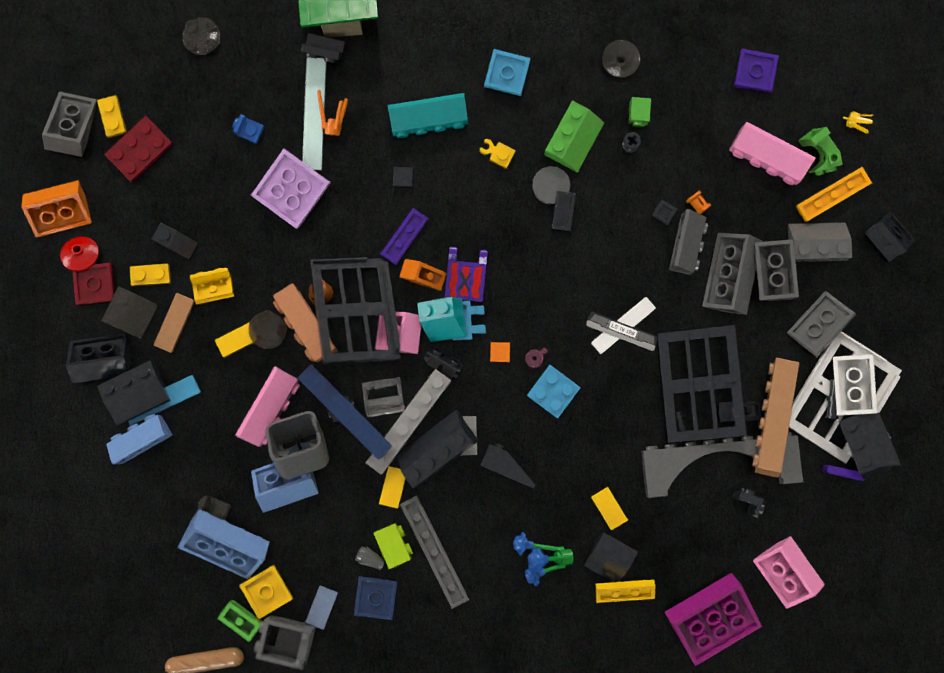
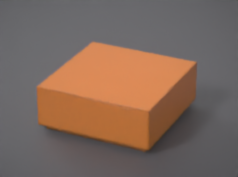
[490,342,510,362]

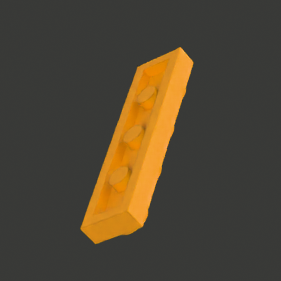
[796,167,872,222]

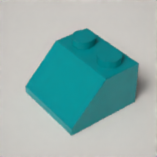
[417,297,466,342]

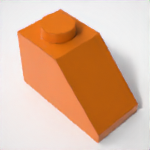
[400,259,446,291]

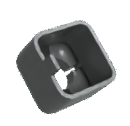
[265,411,329,479]

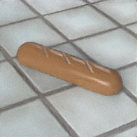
[165,647,244,673]

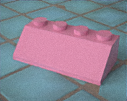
[730,122,815,185]
[236,367,300,447]

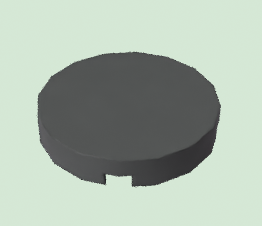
[532,166,570,204]

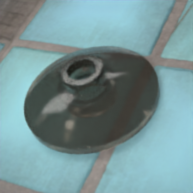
[602,40,640,78]

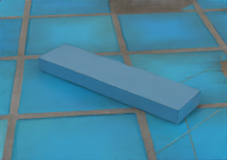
[128,375,201,426]

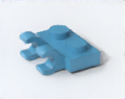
[453,301,486,341]

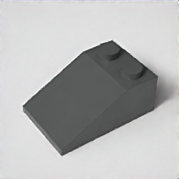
[42,92,97,157]

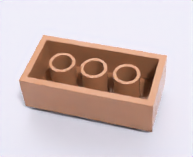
[273,283,338,363]

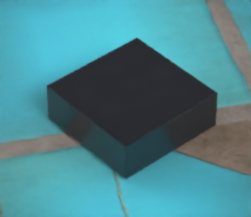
[393,167,413,187]
[651,199,678,226]

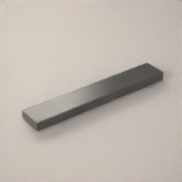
[400,496,469,609]

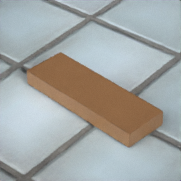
[154,293,195,353]

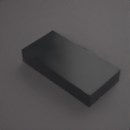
[551,191,576,231]

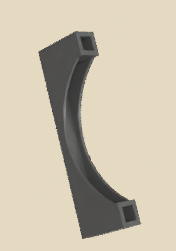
[641,432,803,498]

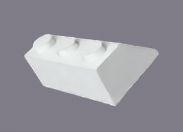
[833,354,877,415]

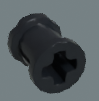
[622,132,641,153]

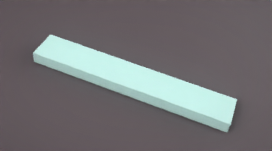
[303,58,326,171]

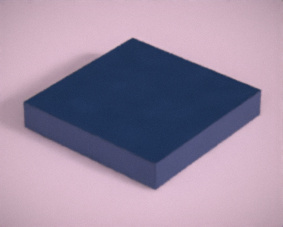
[354,576,398,620]

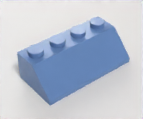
[178,510,269,579]

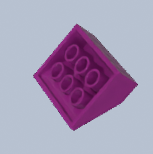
[665,573,762,666]

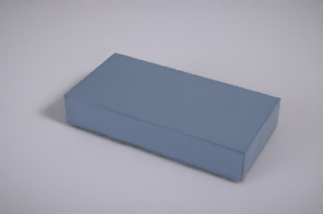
[305,585,338,630]

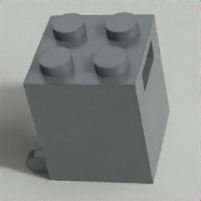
[254,615,316,669]

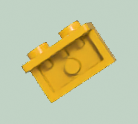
[190,268,234,304]

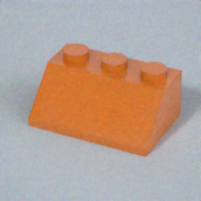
[22,180,91,237]

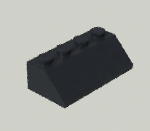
[397,410,479,488]

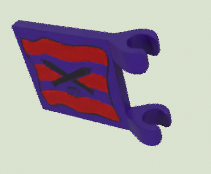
[445,247,488,302]

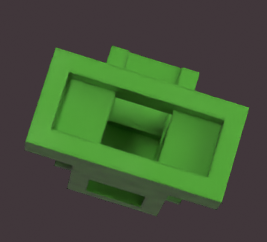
[798,127,842,175]

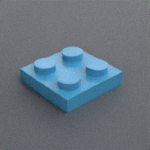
[484,49,530,96]
[527,365,581,418]

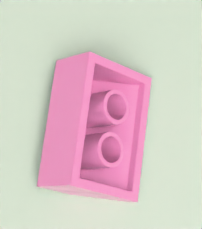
[753,536,825,609]

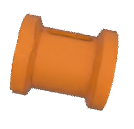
[686,190,711,214]

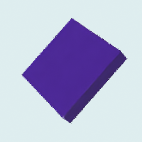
[734,49,779,93]

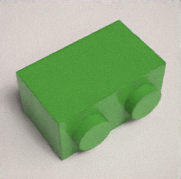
[218,600,262,641]

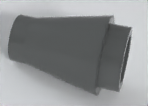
[355,546,385,570]

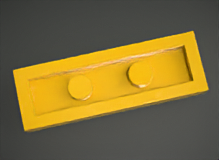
[596,580,655,603]

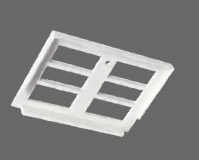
[789,331,902,463]

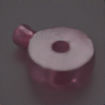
[525,347,548,368]

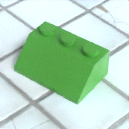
[544,101,604,173]

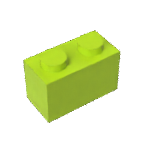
[374,523,413,569]

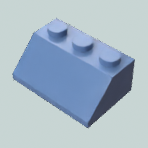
[107,414,172,464]
[251,463,318,513]

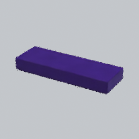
[380,208,429,265]

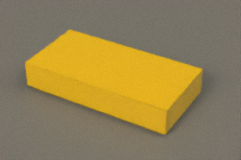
[215,323,258,358]
[379,466,406,508]
[591,487,628,530]

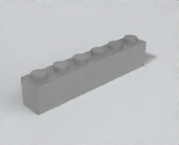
[366,369,451,474]

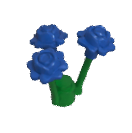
[513,532,573,586]

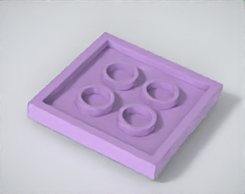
[251,149,331,229]

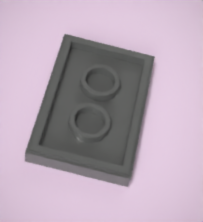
[787,291,856,357]

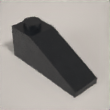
[480,442,535,488]

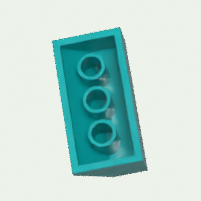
[388,93,468,138]

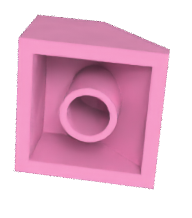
[375,312,421,354]

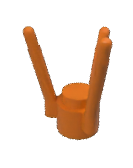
[317,90,348,136]

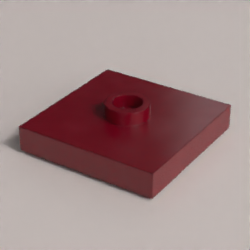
[73,263,115,305]

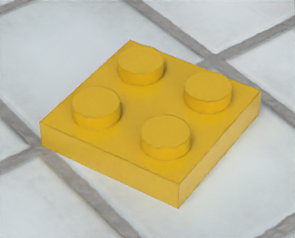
[239,565,293,619]

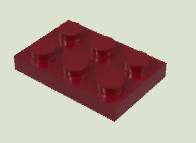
[104,116,173,182]

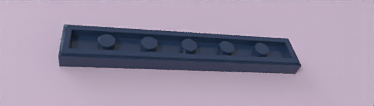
[298,364,393,460]

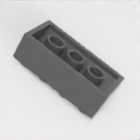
[702,233,762,315]

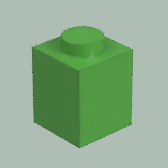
[629,97,651,128]

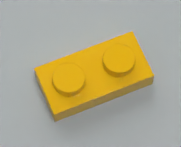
[97,95,127,138]
[130,264,171,286]

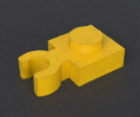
[480,139,515,169]

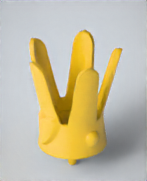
[843,112,873,133]

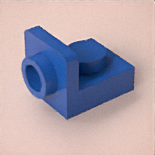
[233,114,264,144]

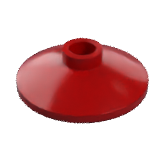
[60,237,99,271]

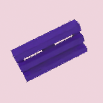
[823,465,864,481]

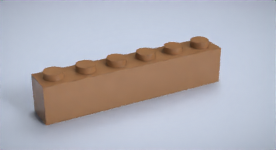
[752,358,799,477]

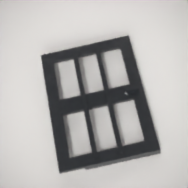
[310,257,401,364]
[658,325,747,443]

